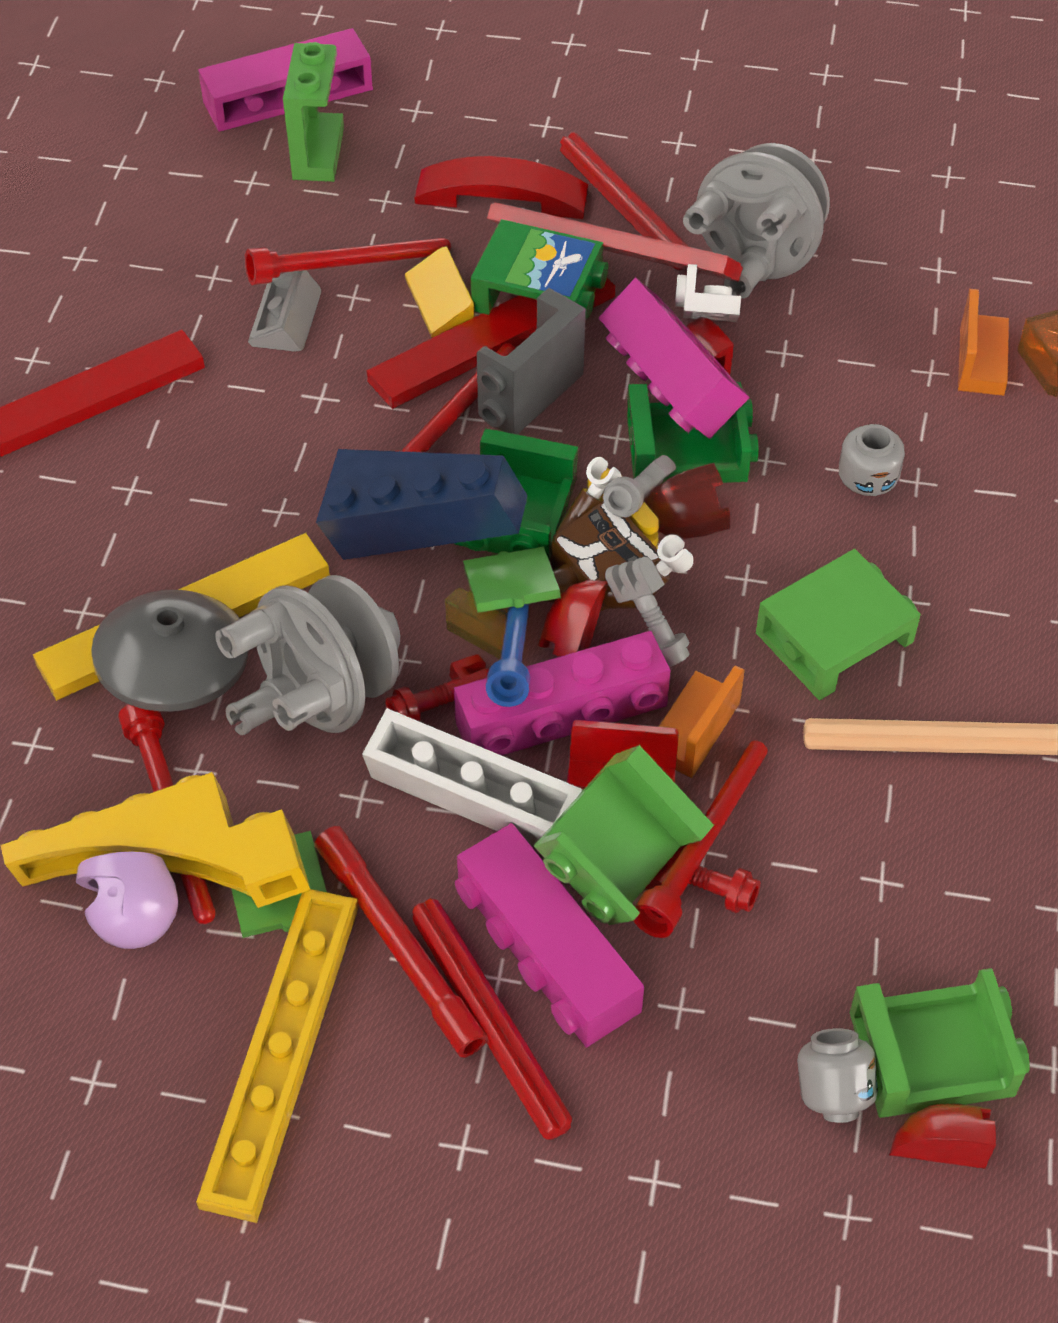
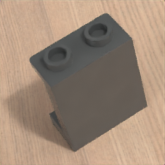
[477,288,586,434]

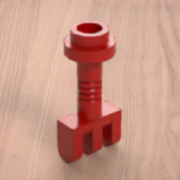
[385,654,489,722]
[645,845,760,913]

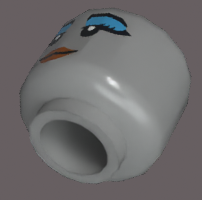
[839,424,905,496]
[797,1028,878,1123]

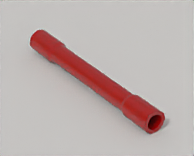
[314,826,488,1058]

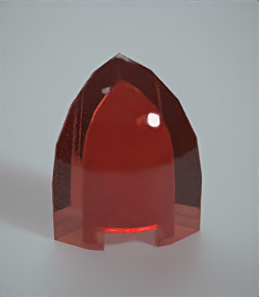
[645,463,730,539]

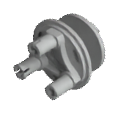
[683,143,830,299]
[215,575,401,735]

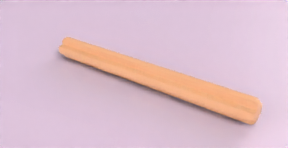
[803,718,1058,755]

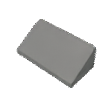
[248,270,321,351]

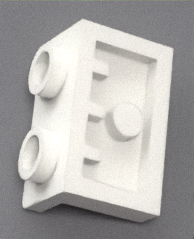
[675,264,741,322]

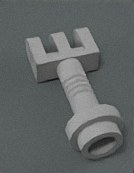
[603,455,676,517]
[605,557,690,667]

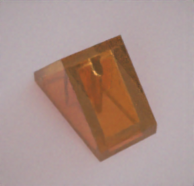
[1017,310,1058,397]

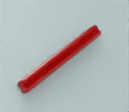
[560,132,689,271]
[412,898,572,1140]

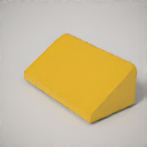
[405,247,474,338]

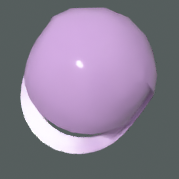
[76,852,178,949]

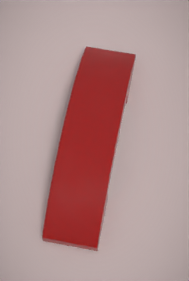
[414,156,588,219]

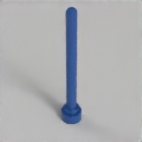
[486,604,530,707]

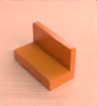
[958,289,1009,396]
[659,665,745,778]

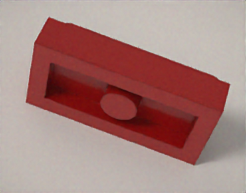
[567,720,679,790]

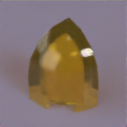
[445,587,508,660]

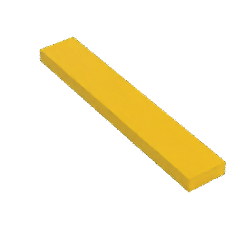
[33,533,330,701]
[196,889,358,1223]

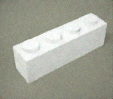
[362,708,583,847]

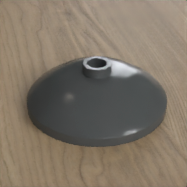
[92,590,249,711]

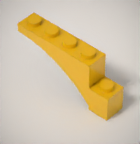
[0,772,311,908]

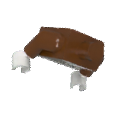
[548,457,693,611]

